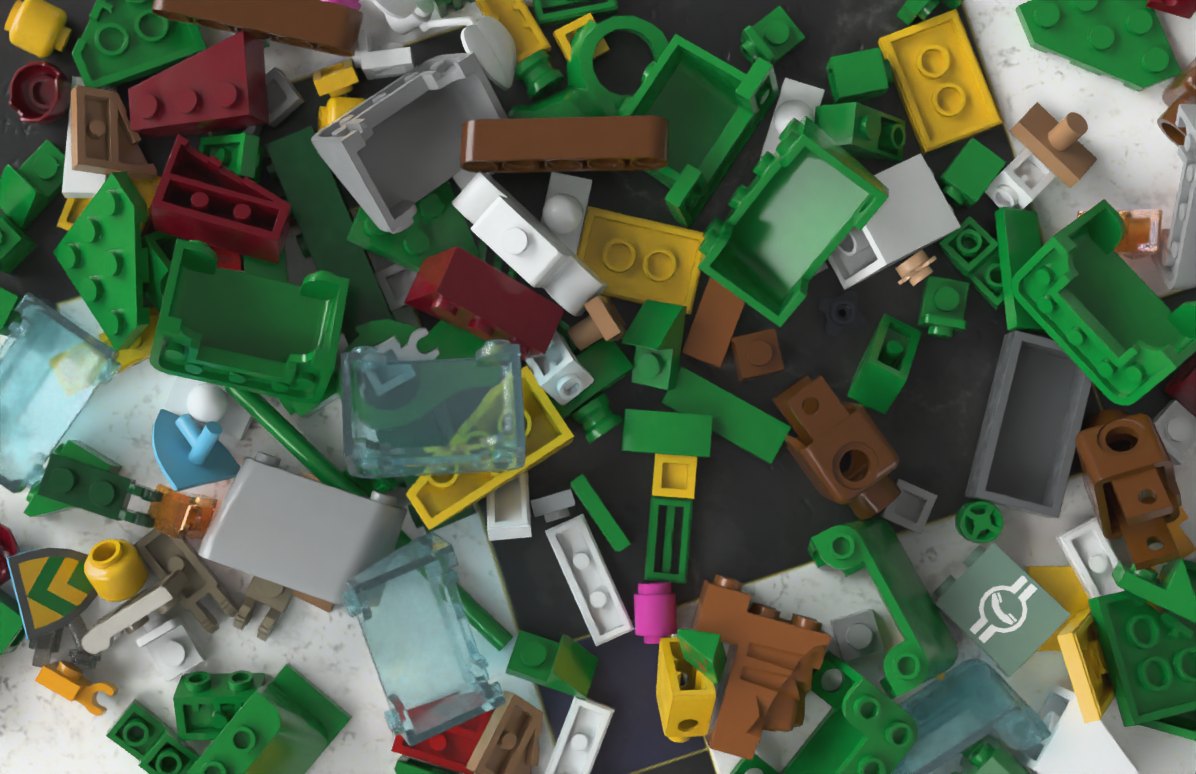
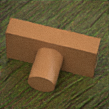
[1010,102,1097,188]
[567,295,629,351]

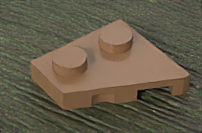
[71,85,157,182]
[465,691,543,774]

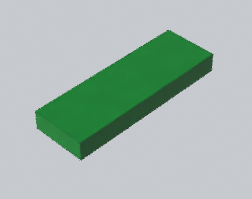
[995,206,1046,335]
[661,366,791,464]

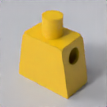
[656,637,716,743]

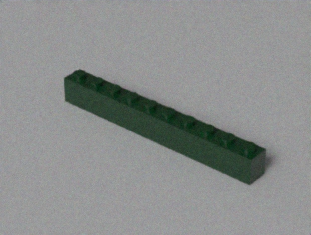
[264,125,476,534]

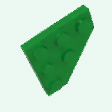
[72,0,207,90]
[1015,0,1182,92]
[53,171,150,351]
[346,180,479,273]
[1088,590,1196,727]

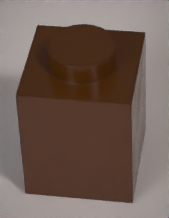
[730,328,784,382]

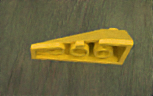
[406,366,574,531]

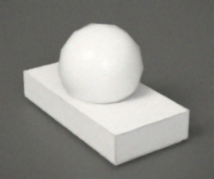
[760,78,825,159]
[541,172,592,254]
[164,376,253,441]
[486,471,532,541]

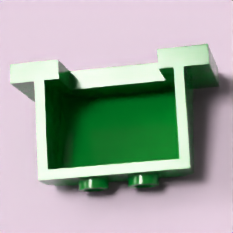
[618,34,780,229]
[186,663,352,774]

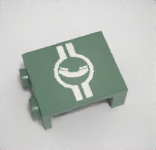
[933,543,1071,678]

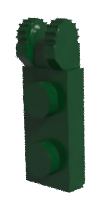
[37,454,164,528]

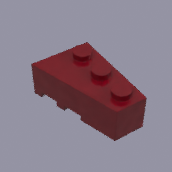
[128,30,269,139]
[151,134,291,264]
[404,246,565,360]

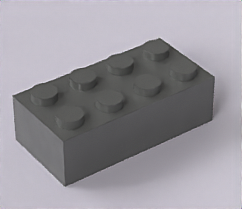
[965,331,1092,518]

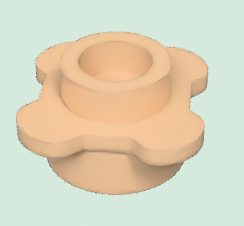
[895,249,937,286]

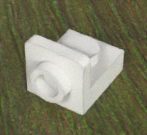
[353,28,416,80]
[985,148,1056,209]
[525,330,594,405]
[1153,400,1196,465]
[136,614,206,682]

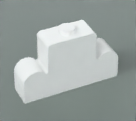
[452,171,608,316]

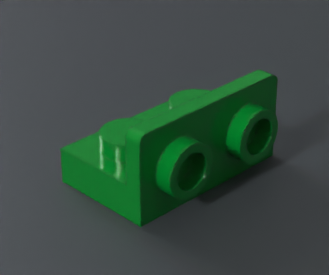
[173,670,266,741]

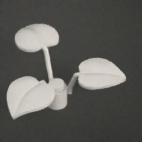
[371,0,517,91]

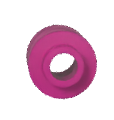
[634,582,677,644]

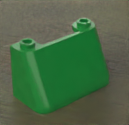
[1011,199,1196,406]
[149,239,350,403]
[807,517,958,700]

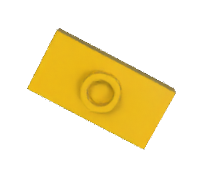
[474,0,551,67]

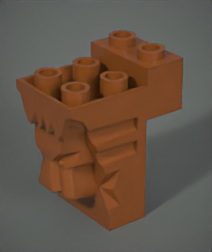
[691,574,831,760]

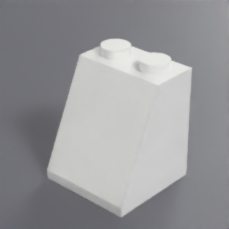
[828,153,961,290]
[1014,684,1139,774]

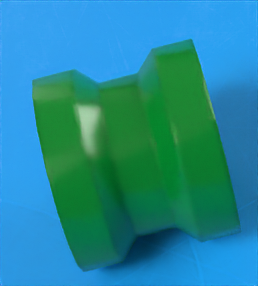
[514,49,565,101]
[571,393,623,444]
[955,501,1004,543]

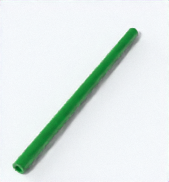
[225,387,513,651]

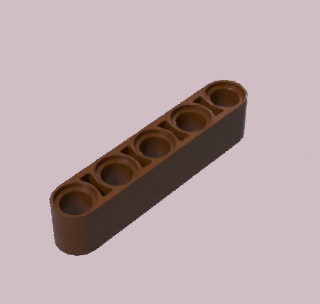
[152,0,364,57]
[460,115,669,173]

